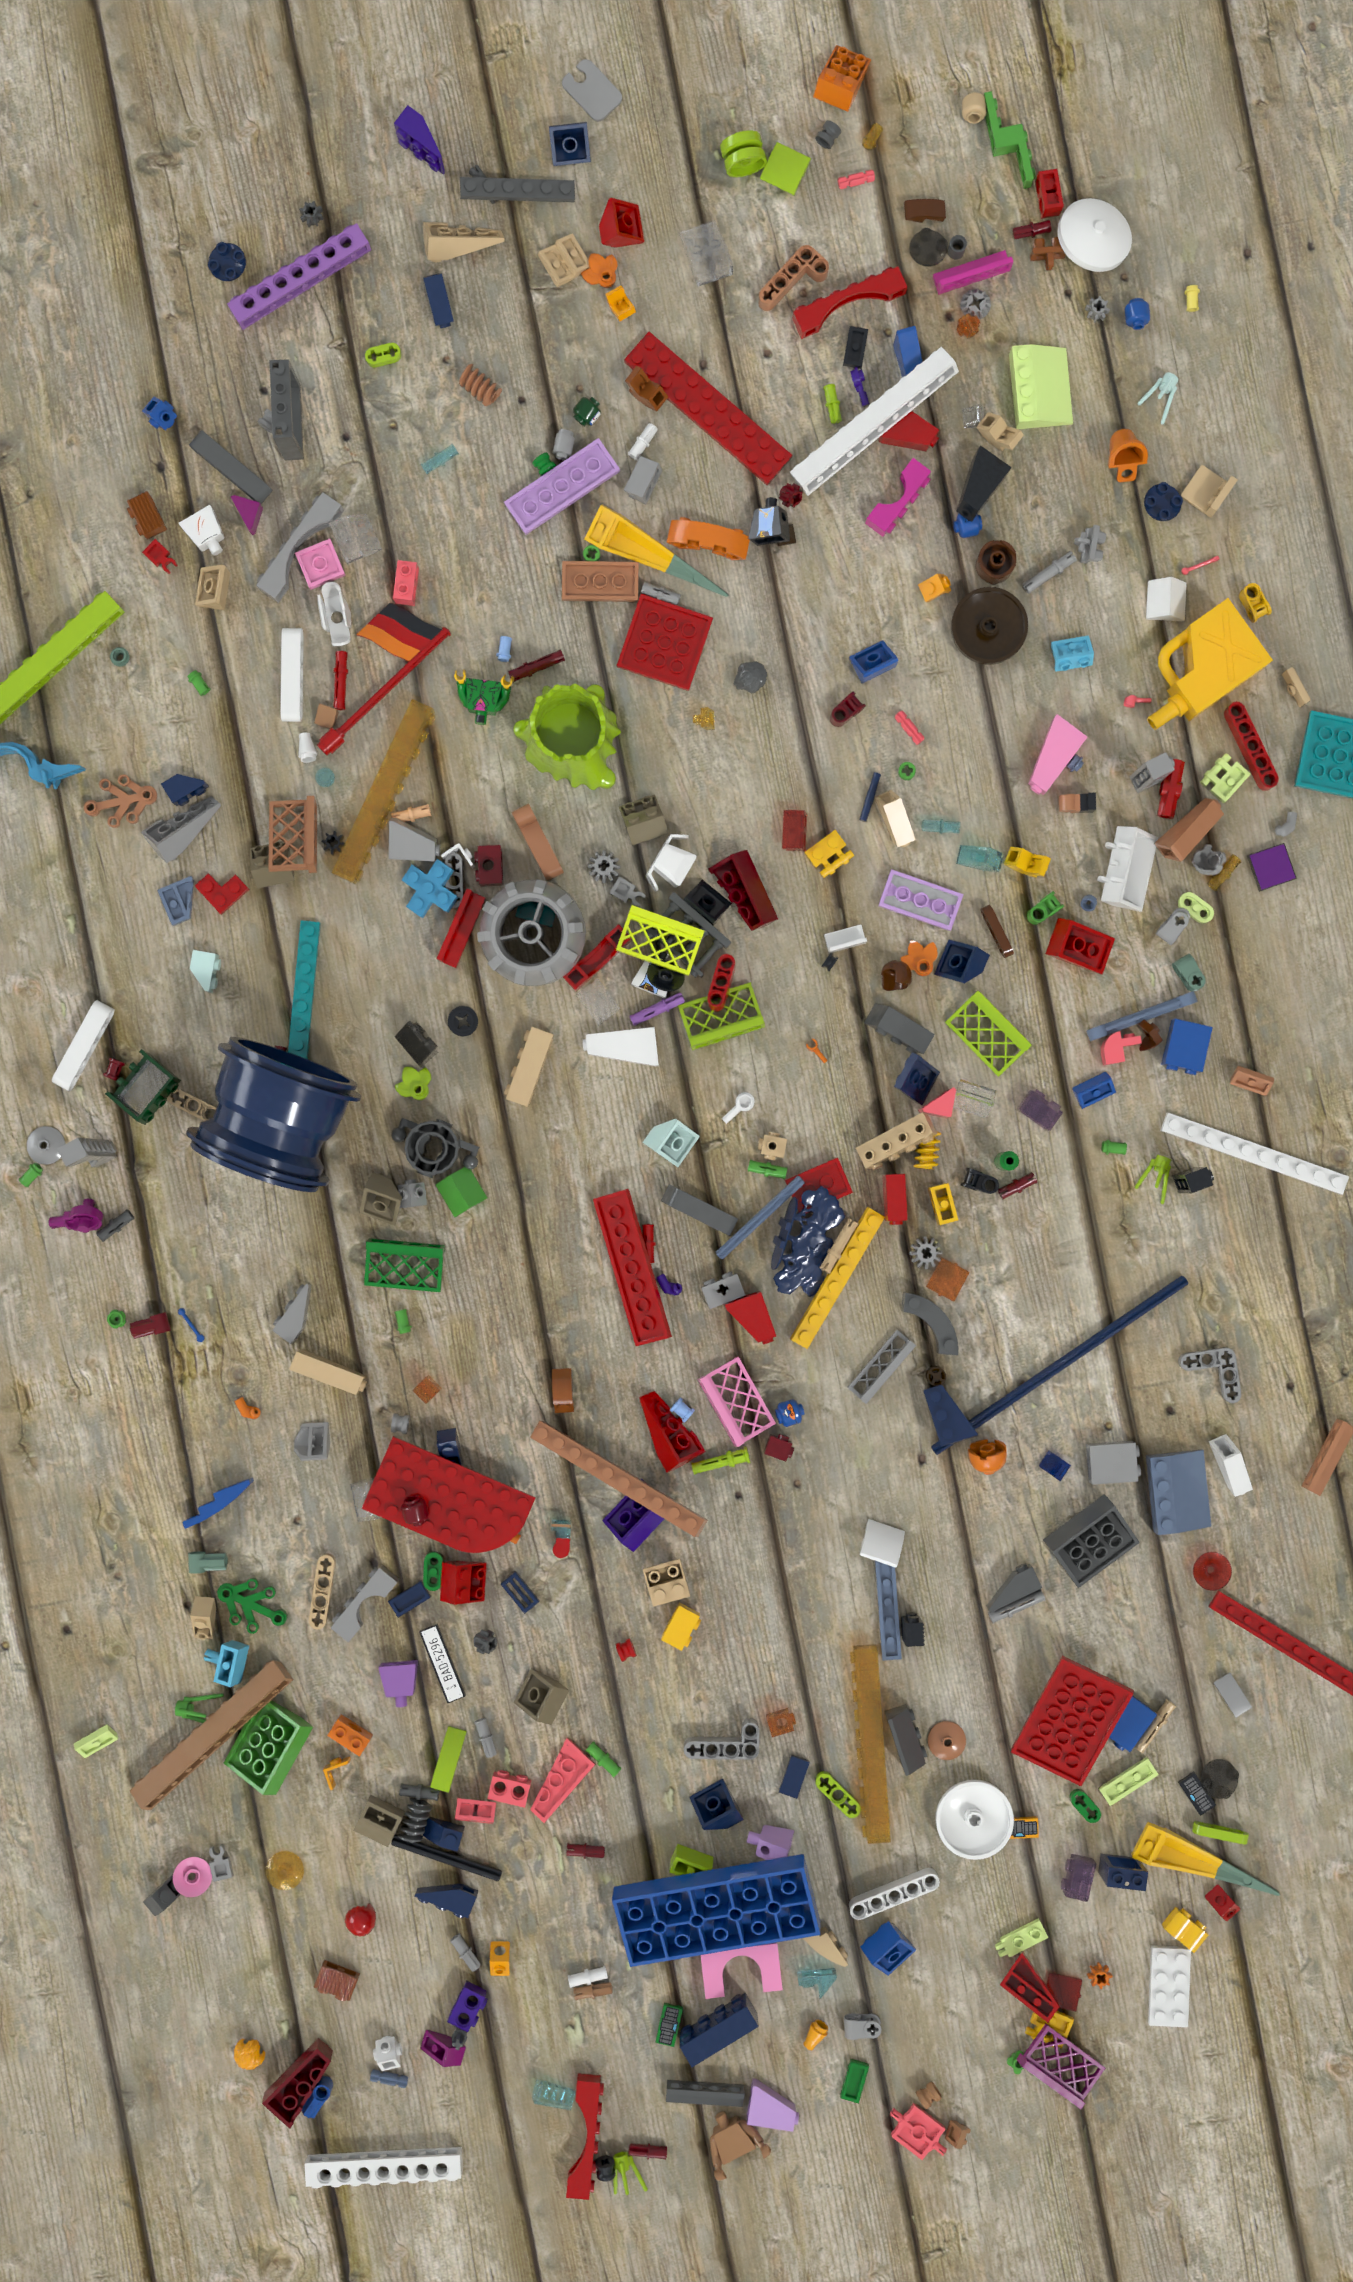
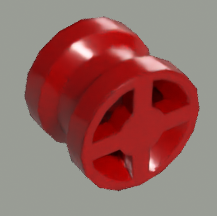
[615,1638,637,1662]

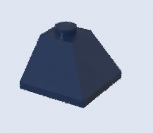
[934,939,990,984]
[689,1778,744,1830]

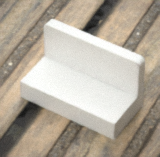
[824,924,867,953]

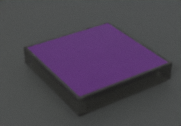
[1247,843,1297,892]

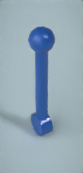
[178,1308,205,1342]

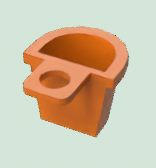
[1108,429,1148,482]

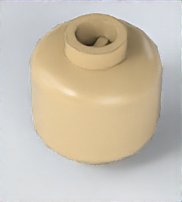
[962,92,987,124]

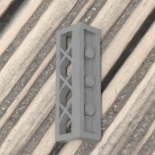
[847,1330,916,1404]

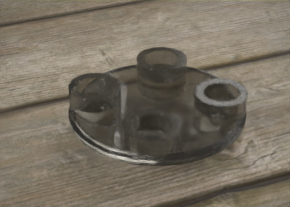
[909,228,948,267]
[1201,1759,1239,1799]

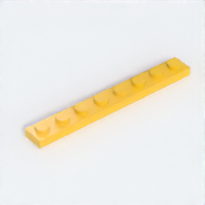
[790,1207,885,1349]

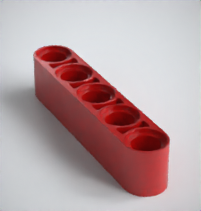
[1224,701,1279,791]

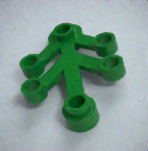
[217,1578,288,1634]

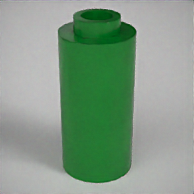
[994,1151,1019,1171]

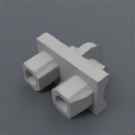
[1074,525,1106,564]

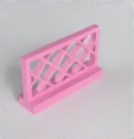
[697,1357,776,1447]

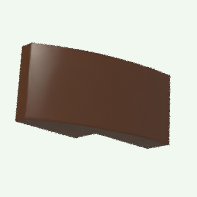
[904,199,946,223]

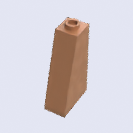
[1154,798,1224,862]

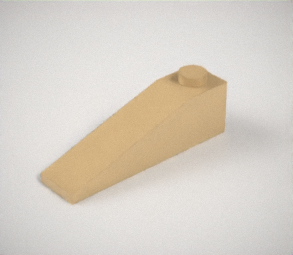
[423,222,504,262]

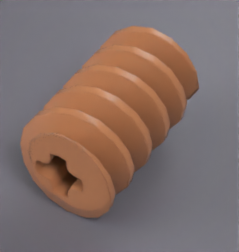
[459,364,502,407]

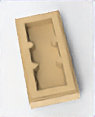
[1282,667,1311,708]

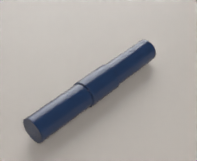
[859,772,881,822]

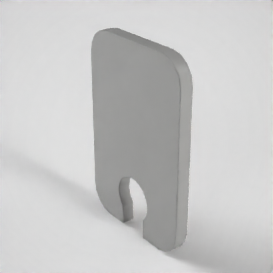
[562,59,622,122]

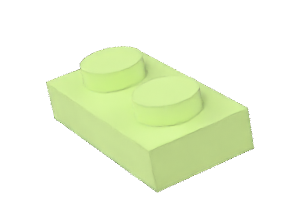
[74,1725,118,1758]

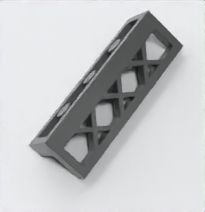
[666,2080,745,2107]

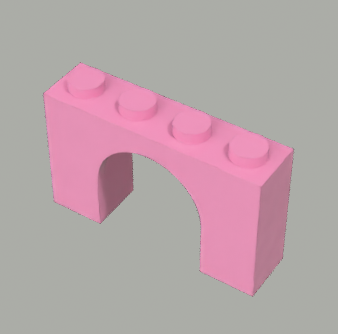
[701,1942,783,1999]

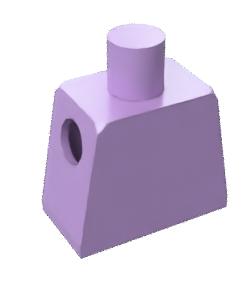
[747,1825,794,1860]

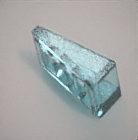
[532,2080,576,2111]

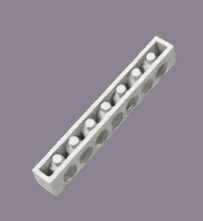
[305,2147,463,2188]

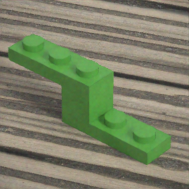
[984,91,1036,189]

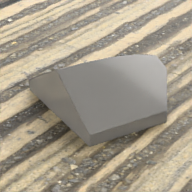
[294,1422,330,1461]

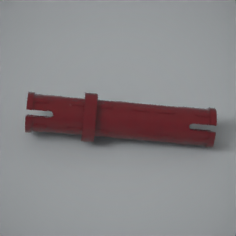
[508,649,565,683]

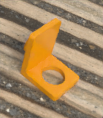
[323,1756,351,1791]
[489,1941,510,1976]

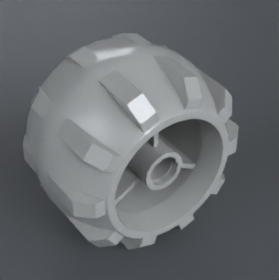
[477,879,586,986]

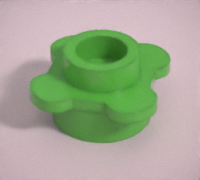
[1007,2050,1024,2074]

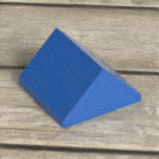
[849,640,898,684]

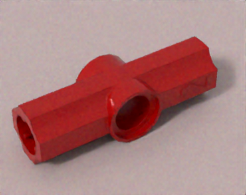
[1157,759,1185,819]

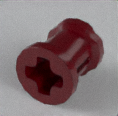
[103,1057,126,1081]

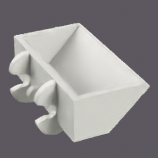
[1097,826,1158,912]

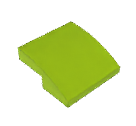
[760,142,811,196]

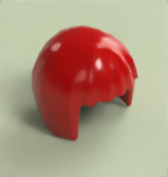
[344,1903,376,1937]

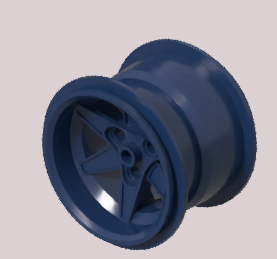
[186,1037,361,1192]

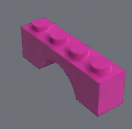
[865,458,931,537]

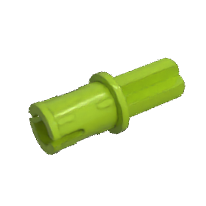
[823,384,842,424]

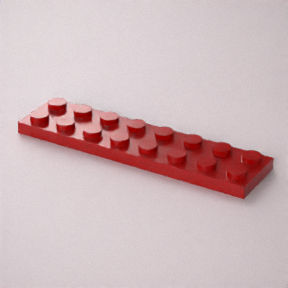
[593,1189,672,1346]

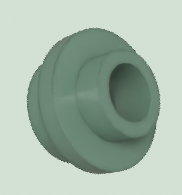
[110,647,130,667]

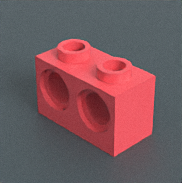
[393,560,419,606]
[487,1770,531,1808]
[455,1798,496,1824]

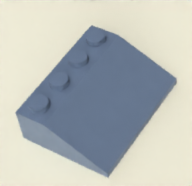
[1146,1449,1211,1535]

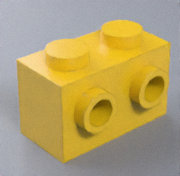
[661,1602,701,1651]

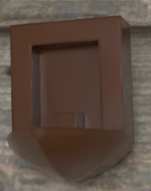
[1138,1020,1163,1051]

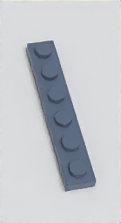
[875,1561,902,1661]

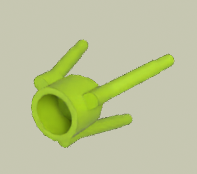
[1134,1155,1172,1204]
[613,2151,648,2195]

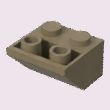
[619,794,668,846]
[250,841,295,889]
[353,1795,405,1847]

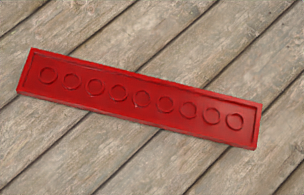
[624,331,793,486]

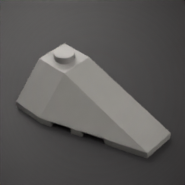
[141,796,221,863]

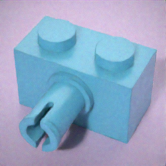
[204,1640,249,1687]

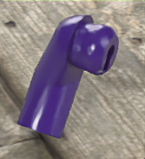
[656,1273,682,1296]

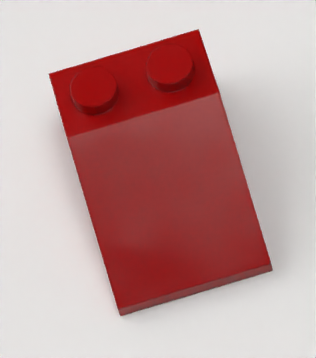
[1045,918,1115,975]

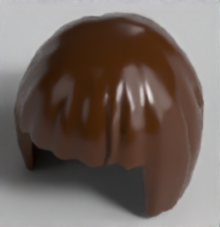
[881,960,912,991]

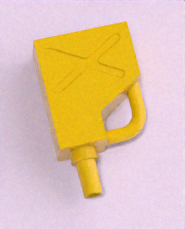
[1147,598,1273,730]

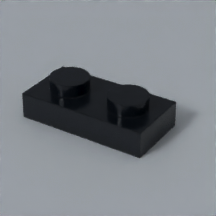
[843,326,868,369]

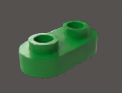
[423,1551,444,1591]

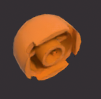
[968,1439,1007,1475]

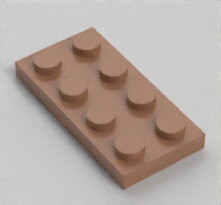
[562,561,639,602]

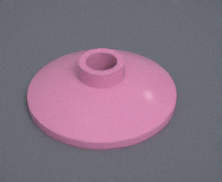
[173,1857,212,1897]

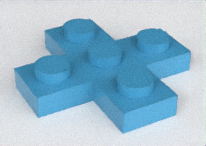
[402,859,459,918]

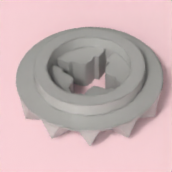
[960,288,991,320]

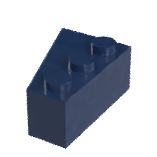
[923,1385,978,1447]

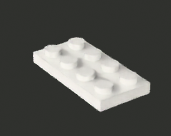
[1148,1945,1191,2027]

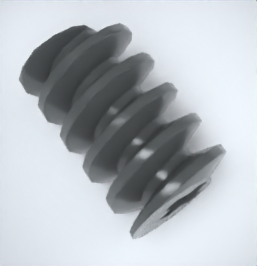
[398,1798,432,1843]

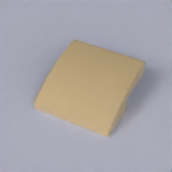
[538,233,590,287]

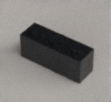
[1172,1167,1214,1194]

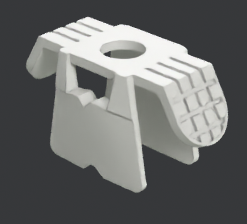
[317,582,351,646]
[645,834,696,892]

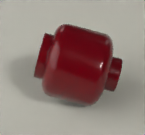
[401,1495,429,1526]

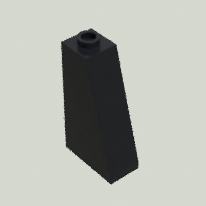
[956,445,1012,522]

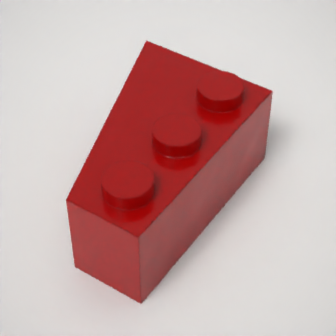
[1000,1951,1060,2023]

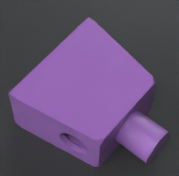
[379,1660,418,1707]

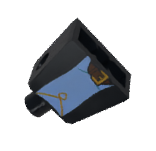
[749,497,790,546]

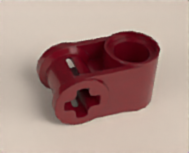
[830,691,866,727]

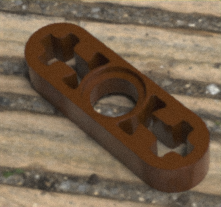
[980,904,1014,958]

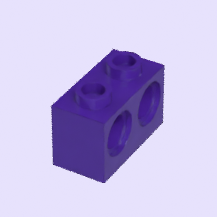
[447,1980,488,2032]

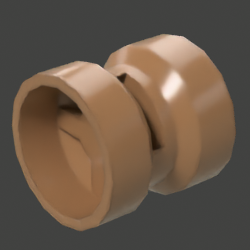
[916,2081,942,2109]

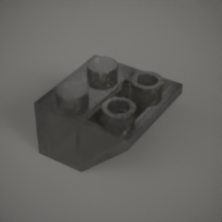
[394,1021,439,1067]

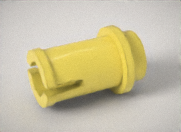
[1184,285,1200,312]

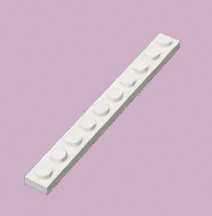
[1160,1113,1349,1195]

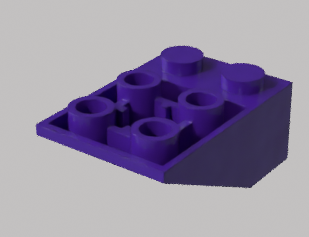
[394,105,445,175]

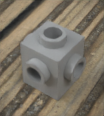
[397,1179,427,1208]

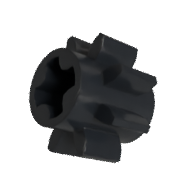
[321,831,346,856]

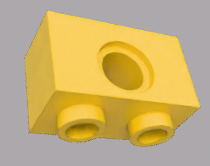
[928,1183,958,1225]

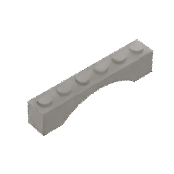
[256,492,344,603]
[57,1138,117,1168]

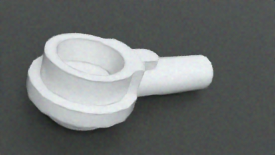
[722,1092,755,1124]

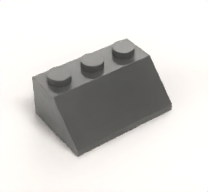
[884,1704,928,1776]

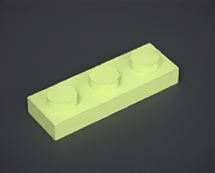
[1099,1757,1158,1806]

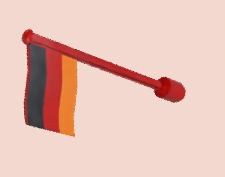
[317,603,451,756]

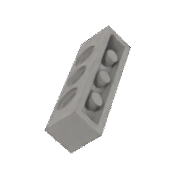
[1129,752,1175,793]

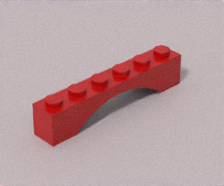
[792,266,907,339]
[566,2073,604,2200]

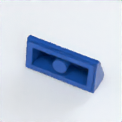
[1072,1072,1116,1109]

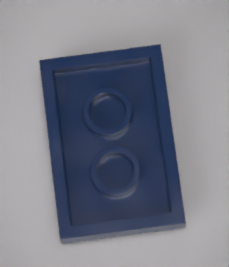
[894,1052,940,1106]

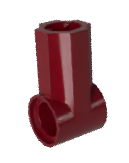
[130,1312,171,1339]

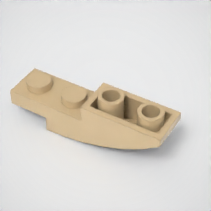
[803,1927,848,1967]

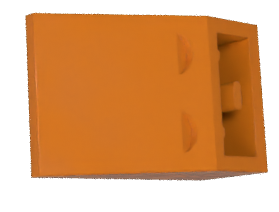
[813,45,871,112]

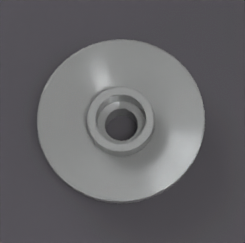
[27,1126,65,1165]

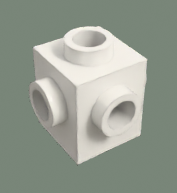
[373,2036,402,2071]

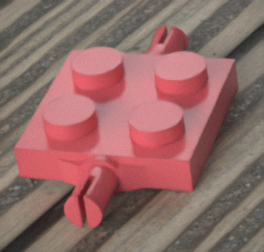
[890,2103,947,2160]

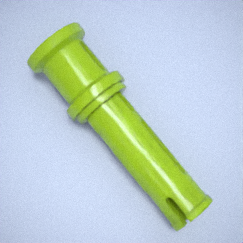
[691,1446,751,1475]

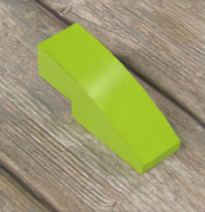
[430,1726,467,1793]

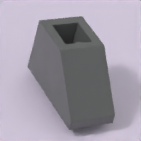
[143,1875,181,1916]

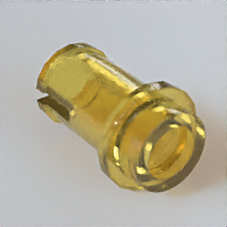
[862,123,883,150]

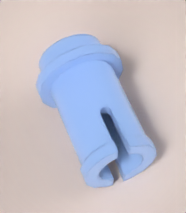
[496,636,512,662]

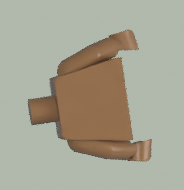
[710,2111,771,2181]

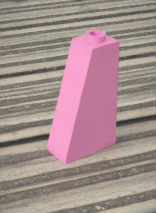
[1028,714,1087,795]

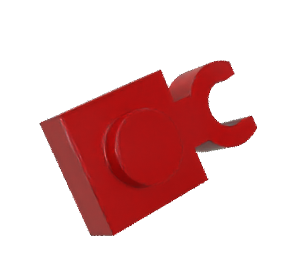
[142,539,178,574]

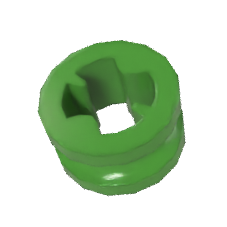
[583,545,600,561]
[898,762,916,780]

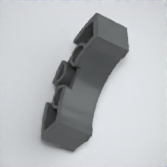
[901,1292,959,1355]

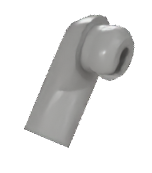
[1275,812,1297,837]

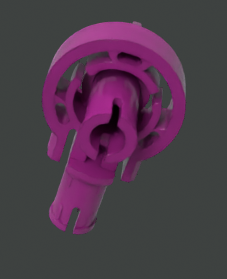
[48,1198,103,1233]

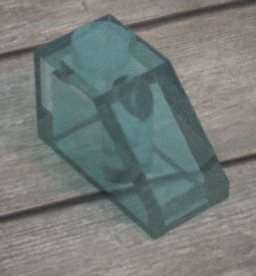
[956,845,1004,872]

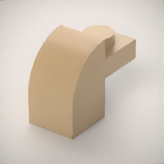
[977,412,1024,451]

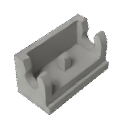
[624,456,662,505]

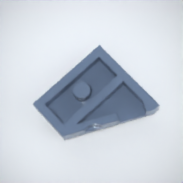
[157,876,194,926]

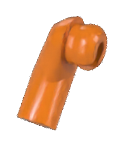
[234,1397,261,1419]

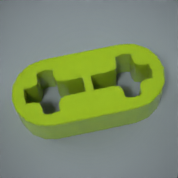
[365,343,401,368]

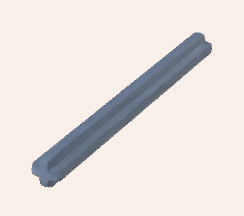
[716,1176,805,1259]

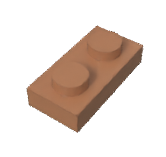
[1230,1066,1274,1096]

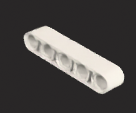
[281,628,304,722]
[52,1000,115,1091]
[849,1868,940,1920]

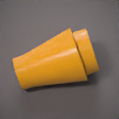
[803,2019,829,2051]

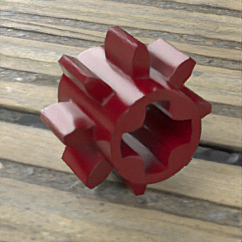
[779,483,803,508]

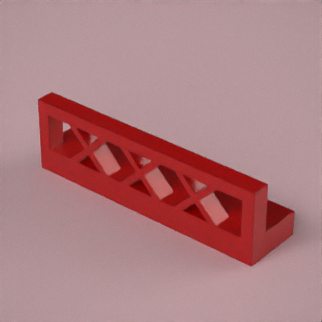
[436,889,486,968]

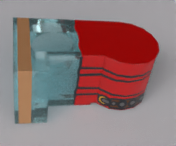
[551,1520,571,1558]

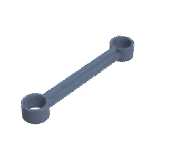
[1086,991,1198,1041]

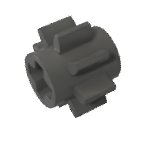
[299,201,324,227]
[473,1630,497,1655]

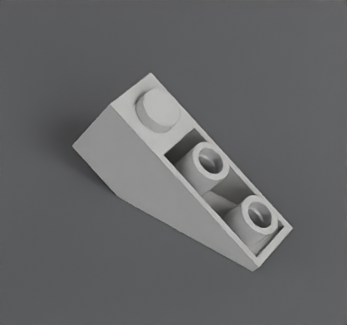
[272,1283,312,1344]

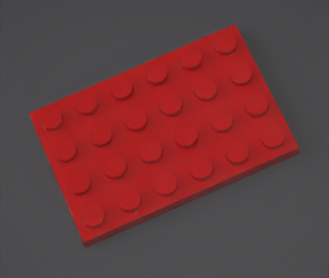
[1011,1655,1134,1786]

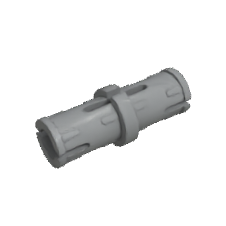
[641,582,681,605]

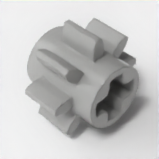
[1085,296,1110,323]

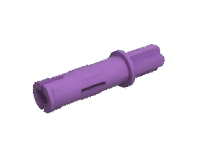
[629,992,685,1026]

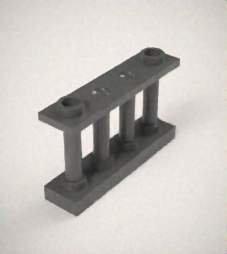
[644,892,731,978]

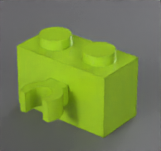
[669,1844,713,1876]

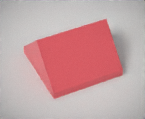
[918,1087,956,1118]

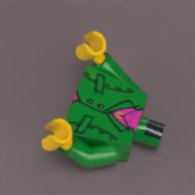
[454,669,514,725]

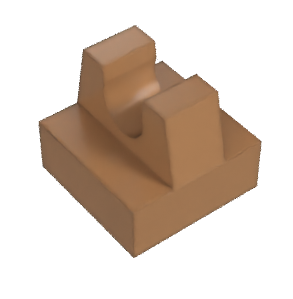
[945,2120,971,2149]

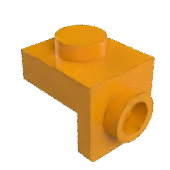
[605,285,636,321]
[918,574,951,602]

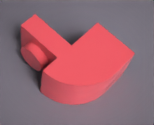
[1101,1031,1142,1065]

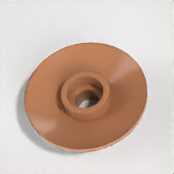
[928,1721,966,1760]

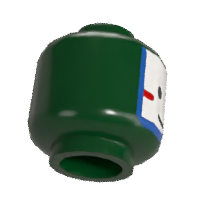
[573,397,601,427]

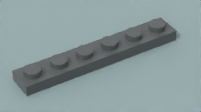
[460,177,575,202]

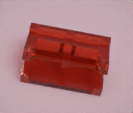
[782,810,807,852]

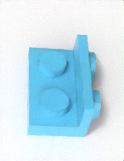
[1051,635,1094,672]

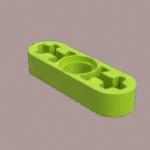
[815,1771,861,1818]
[1192,1821,1249,1845]

